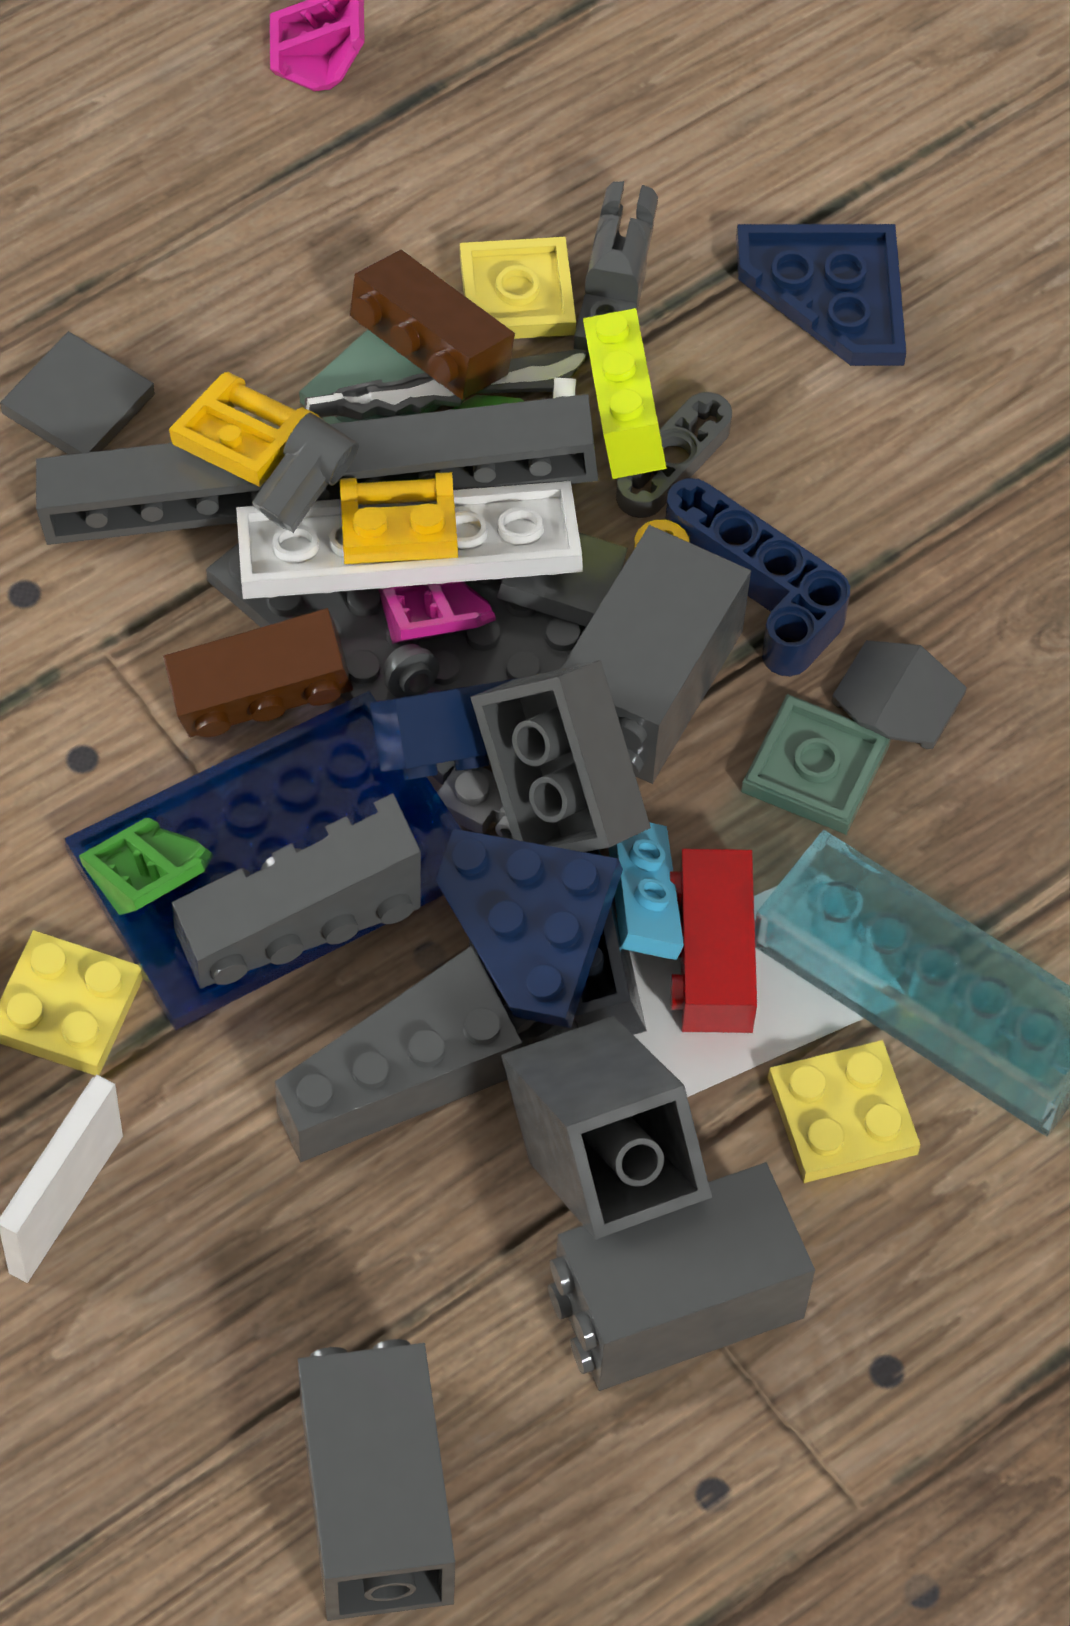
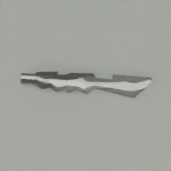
[305,349,586,420]

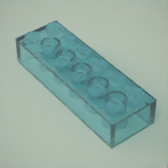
[755,829,1070,1137]

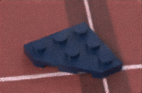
[736,224,906,366]
[435,829,623,1028]

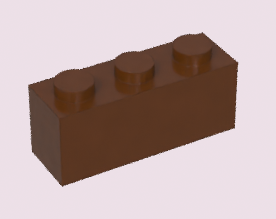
[350,250,515,400]
[163,608,353,738]

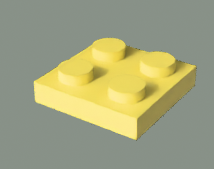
[460,237,576,339]
[0,930,144,1076]
[768,1040,921,1183]

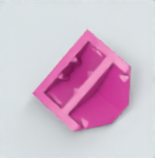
[270,0,365,91]
[379,582,496,644]

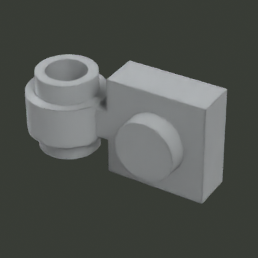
[433,767,513,839]

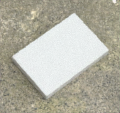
[0,1075,123,1283]

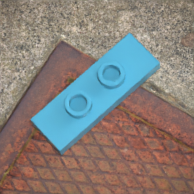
[608,822,684,960]

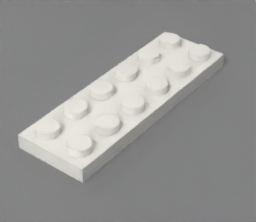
[236,481,583,599]

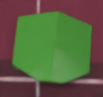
[79,818,213,915]

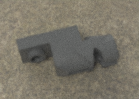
[574,181,658,351]

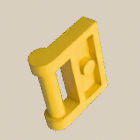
[169,372,320,487]
[340,472,458,564]

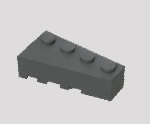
[172,793,421,989]
[275,945,522,1163]

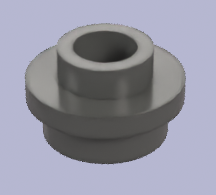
[383,644,439,698]

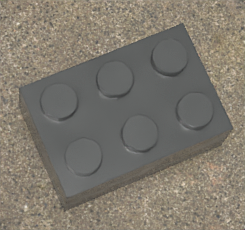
[470,660,651,852]

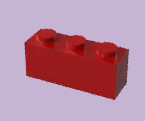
[670,849,757,1033]

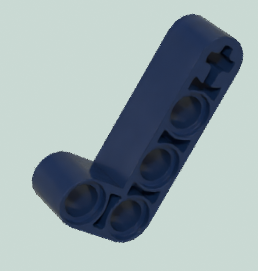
[665,478,850,677]

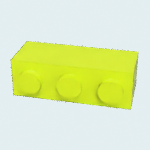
[583,308,667,479]

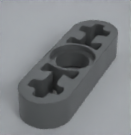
[616,392,732,518]

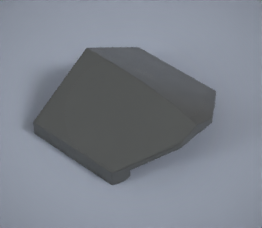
[832,640,967,749]

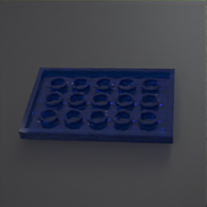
[64,691,462,1030]

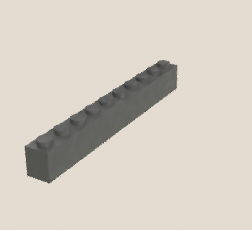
[36,394,598,545]

